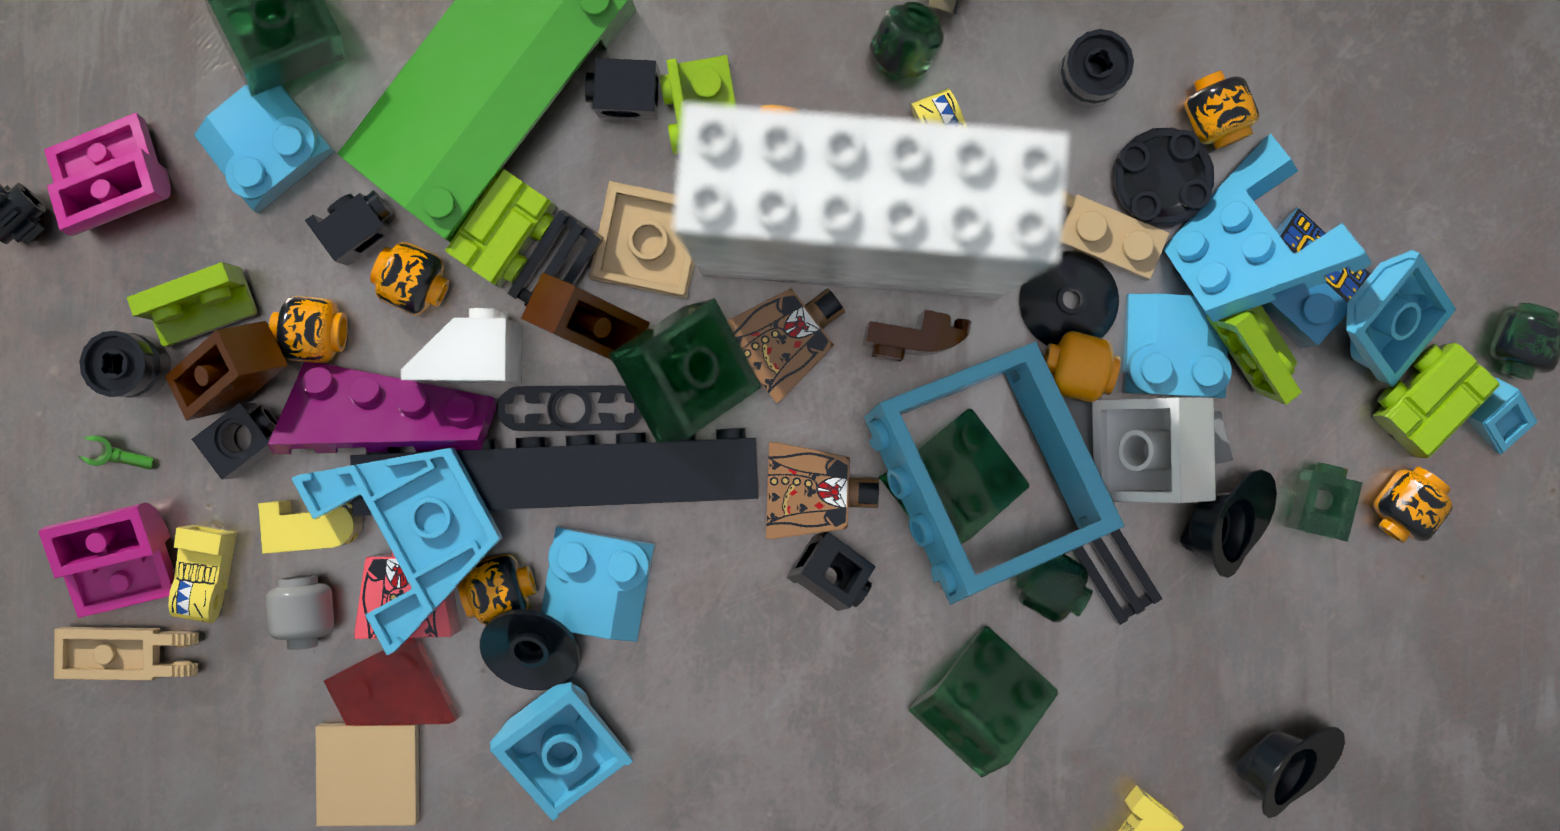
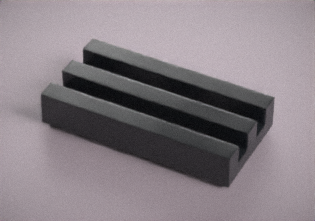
[507,210,604,306]
[1073,529,1162,625]

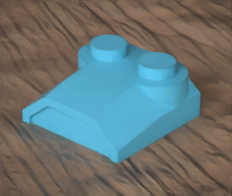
[194,73,335,213]
[1346,250,1456,387]
[1122,294,1232,399]
[541,525,656,642]
[490,682,633,821]

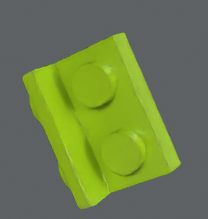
[659,55,736,155]
[126,262,257,347]
[1206,305,1302,405]

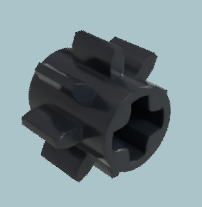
[0,183,46,244]

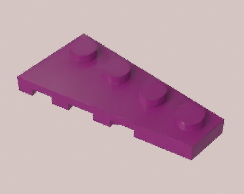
[268,362,497,454]

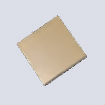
[589,181,695,300]
[315,723,420,826]

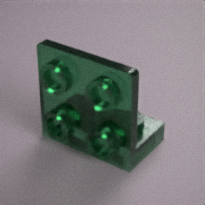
[879,408,1029,544]
[908,627,1058,778]

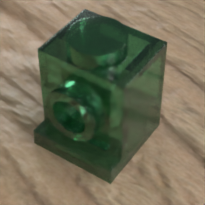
[1285,462,1363,542]

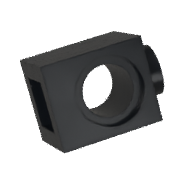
[585,58,660,120]
[191,403,278,480]

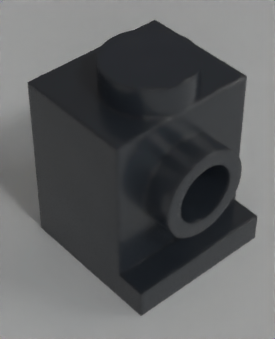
[305,190,395,266]
[787,532,876,611]

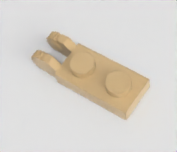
[1060,191,1170,280]
[54,627,199,680]

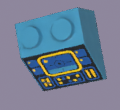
[1262,207,1370,348]

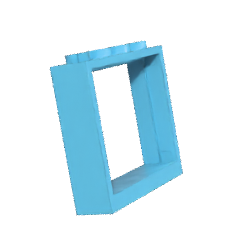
[864,342,1124,605]

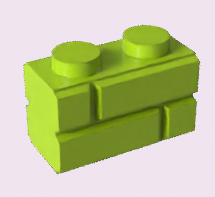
[445,168,557,288]
[1372,343,1500,458]

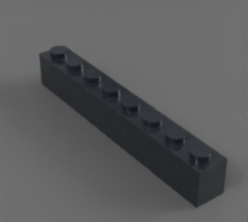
[350,428,759,516]

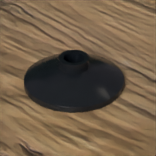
[1019,251,1119,346]
[480,609,579,690]

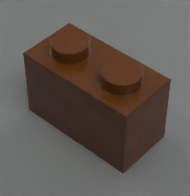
[521,272,650,368]
[165,321,288,421]

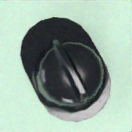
[1180,469,1277,578]
[1235,727,1345,818]

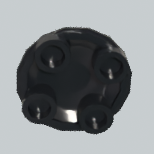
[1114,127,1214,226]

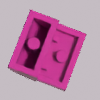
[44,112,171,236]
[38,502,175,618]

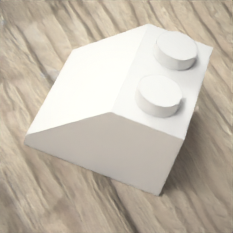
[401,308,522,383]
[1092,398,1216,503]

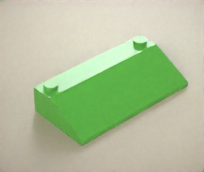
[337,0,636,242]

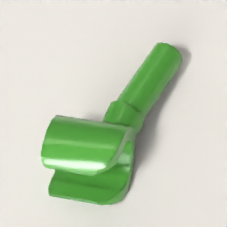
[78,435,154,470]

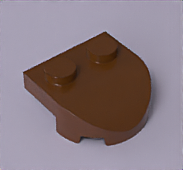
[862,310,972,362]

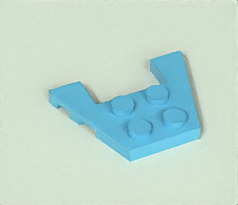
[1163,134,1372,322]
[292,448,503,655]

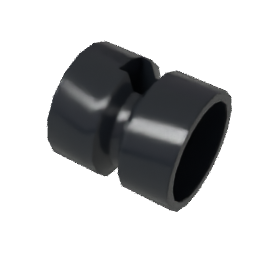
[1057,29,1134,108]
[79,331,171,398]

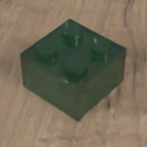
[205,0,345,97]
[609,298,762,443]

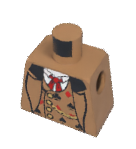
[719,288,846,404]
[766,442,879,539]

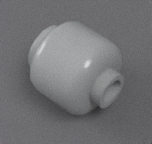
[265,575,334,650]

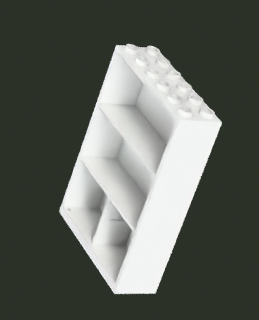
[673,103,1069,299]

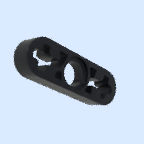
[497,385,644,431]

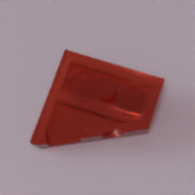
[324,638,459,725]

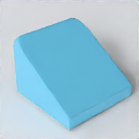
[1467,378,1538,455]

